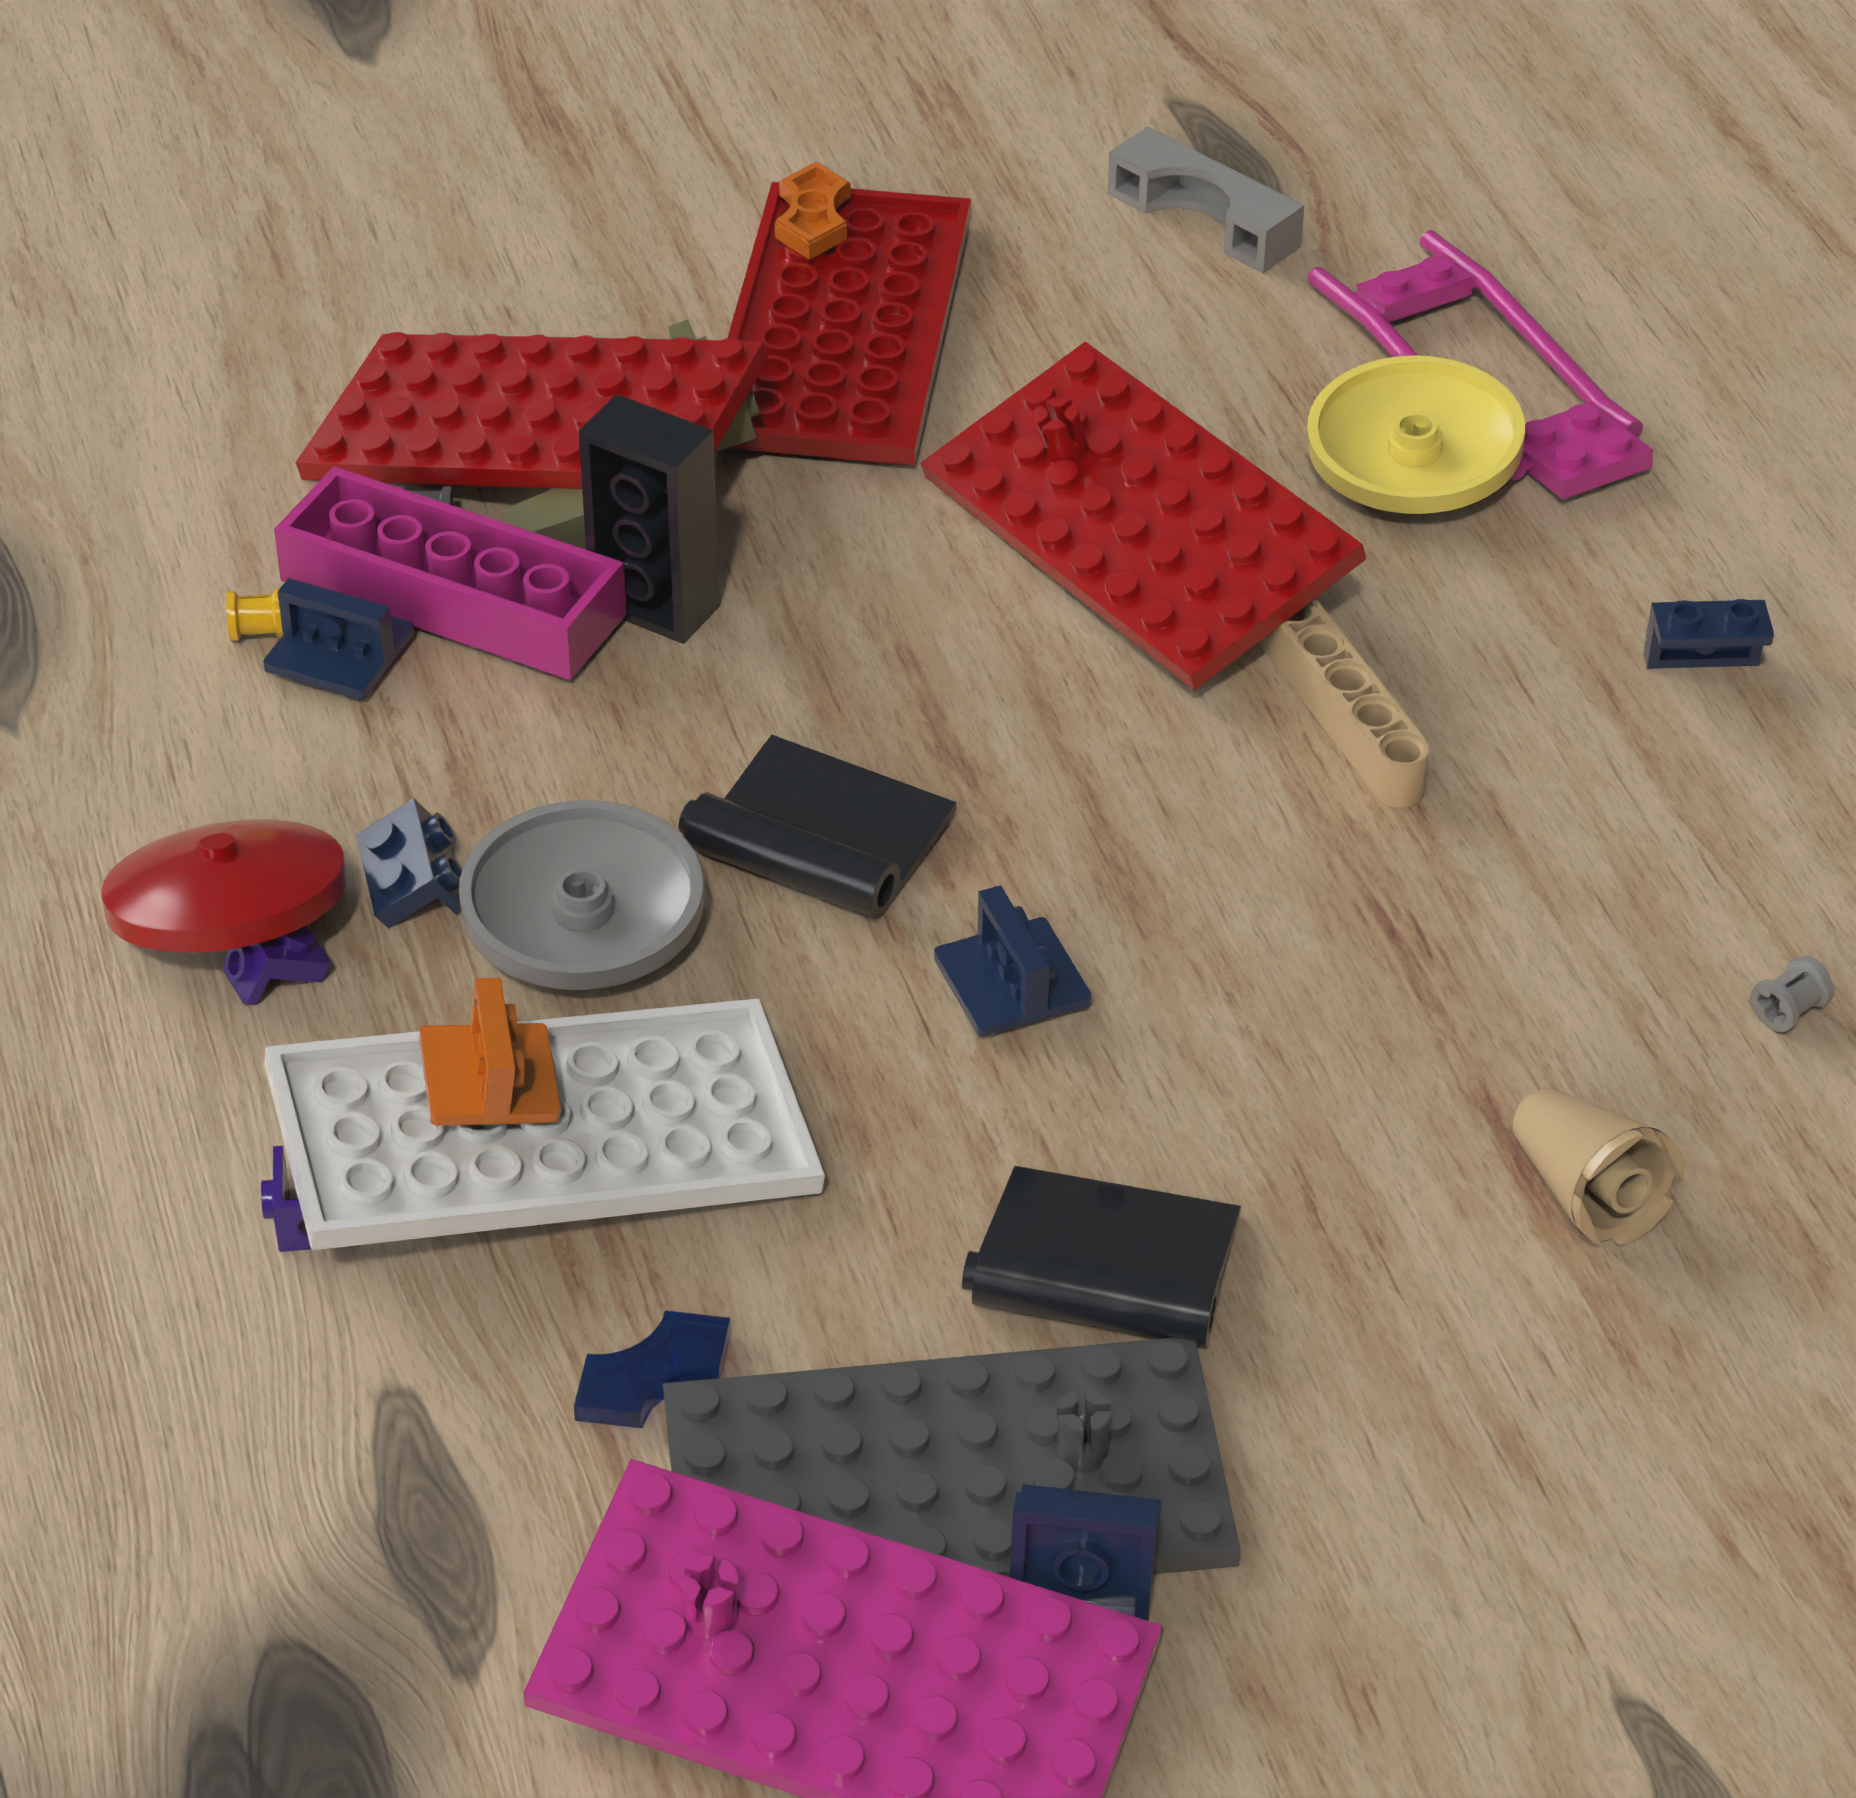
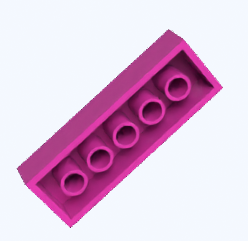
[274,466,627,680]

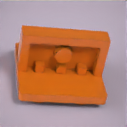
[419,978,561,1126]

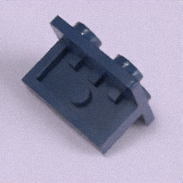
[263,578,414,699]
[934,885,1091,1037]

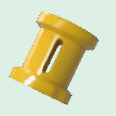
[226,588,283,642]

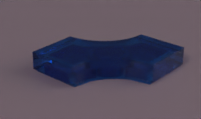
[574,1310,731,1428]

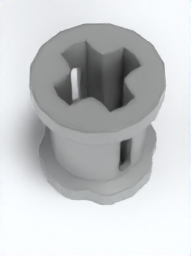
[1751,956,1834,1033]

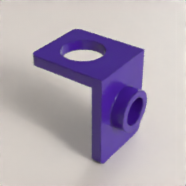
[261,1145,350,1252]

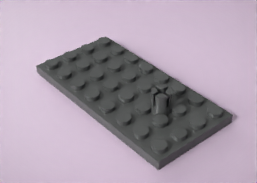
[663,1337,1240,1577]

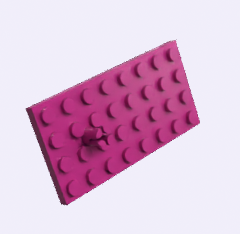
[523,1459,1162,1798]

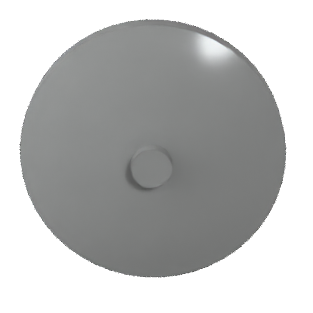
[459,800,704,990]

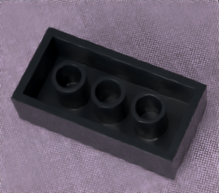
[578,394,720,644]

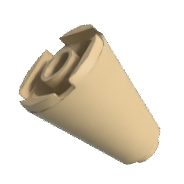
[1512,1088,1684,1245]

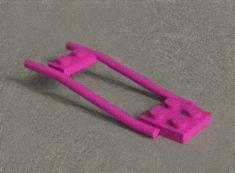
[1307,230,1653,500]

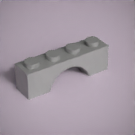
[1107,127,1305,274]

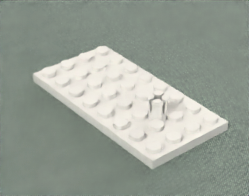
[264,998,825,1250]

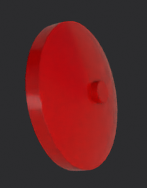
[101,819,348,953]

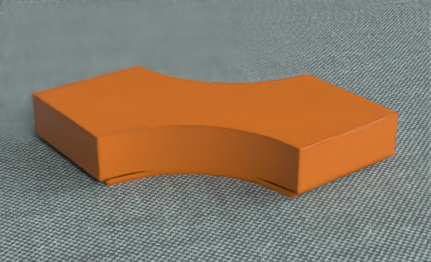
[775,161,851,260]

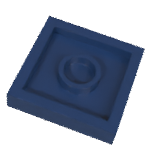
[1010,1484,1161,1621]

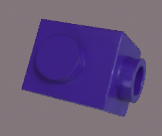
[223,926,331,1005]

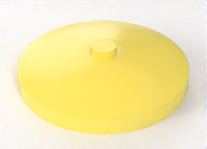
[1307,355,1525,514]

